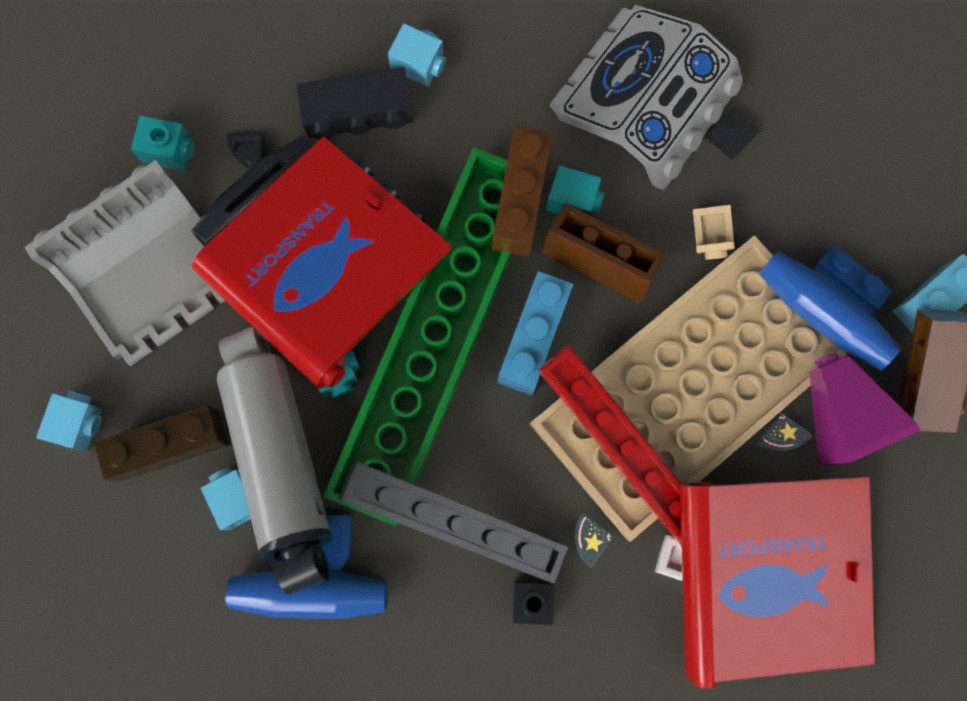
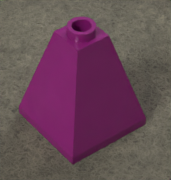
[810,352,921,465]

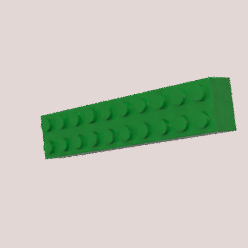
[323,147,513,527]

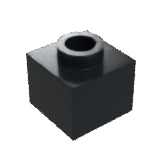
[512,581,554,625]

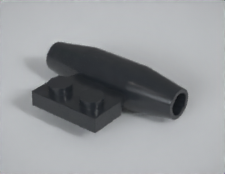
[191,135,313,246]

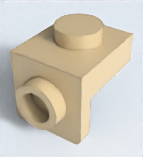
[693,205,735,260]

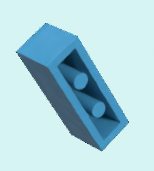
[497,271,573,396]

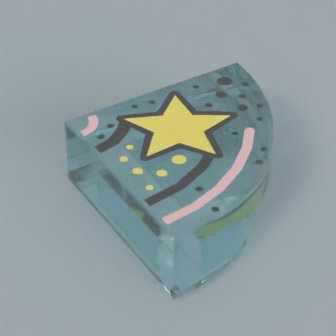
[757,413,813,451]
[574,514,613,568]

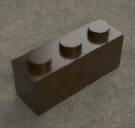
[94,405,229,482]

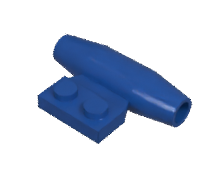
[759,244,901,371]
[226,515,388,619]

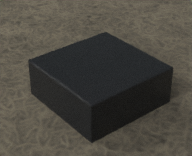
[706,108,759,161]

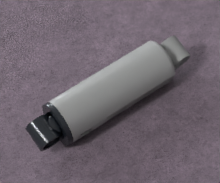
[217,326,333,595]

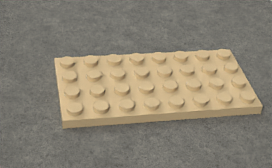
[529,235,847,542]

